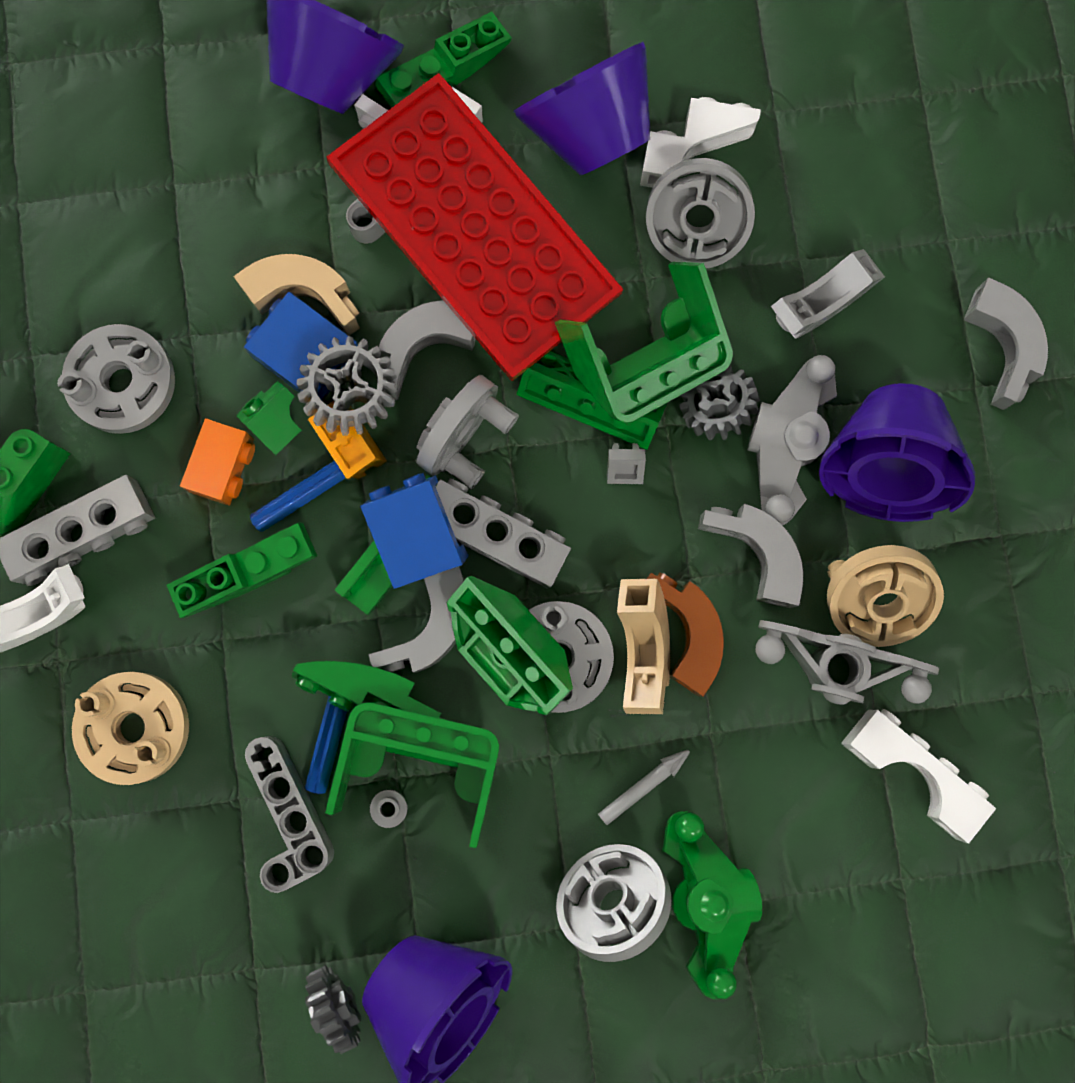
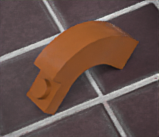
[646,572,724,697]

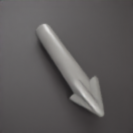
[598,750,690,825]

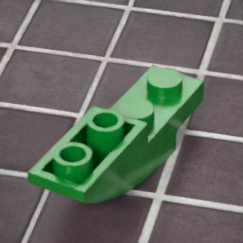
[375,12,512,108]
[166,523,317,618]
[291,661,441,718]

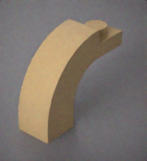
[233,254,360,336]
[617,579,670,714]

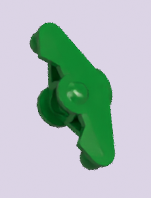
[662,811,762,999]

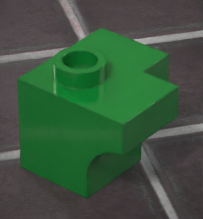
[236,381,302,455]

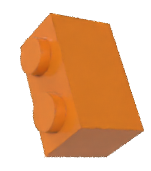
[180,418,255,506]

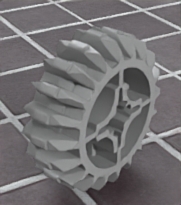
[296,336,398,436]

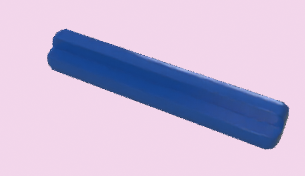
[250,460,346,532]
[305,696,347,794]

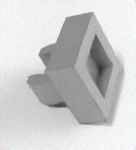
[607,443,646,484]

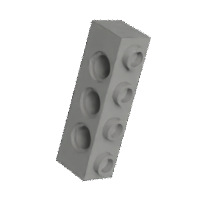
[0,475,155,586]
[436,478,571,589]

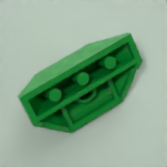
[446,576,573,715]

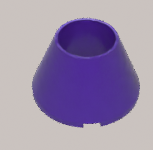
[266,0,404,114]
[514,42,650,176]
[819,383,975,522]
[362,935,512,1083]

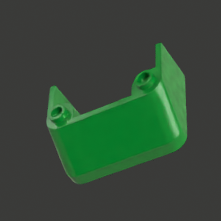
[555,262,733,422]
[325,703,499,848]

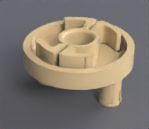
[827,545,944,647]
[72,672,189,785]

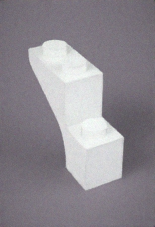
[640,97,761,188]

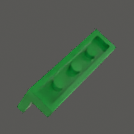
[516,351,668,450]
[335,474,437,616]

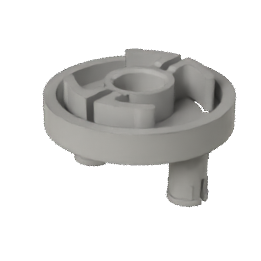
[646,158,755,268]
[57,324,175,434]
[416,375,519,490]
[529,601,614,713]
[556,844,671,962]

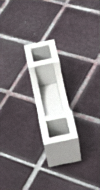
[841,709,996,844]

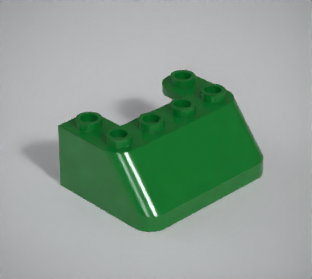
[0,429,71,536]

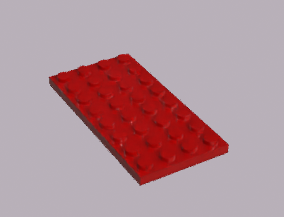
[326,73,624,381]

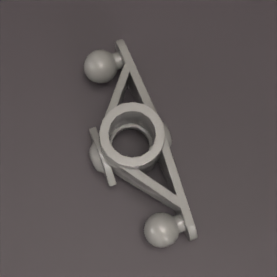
[747,355,837,525]
[756,620,939,705]

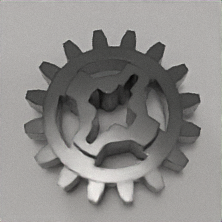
[680,366,760,440]
[305,965,361,1054]

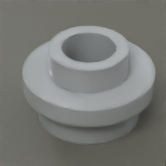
[370,790,408,828]

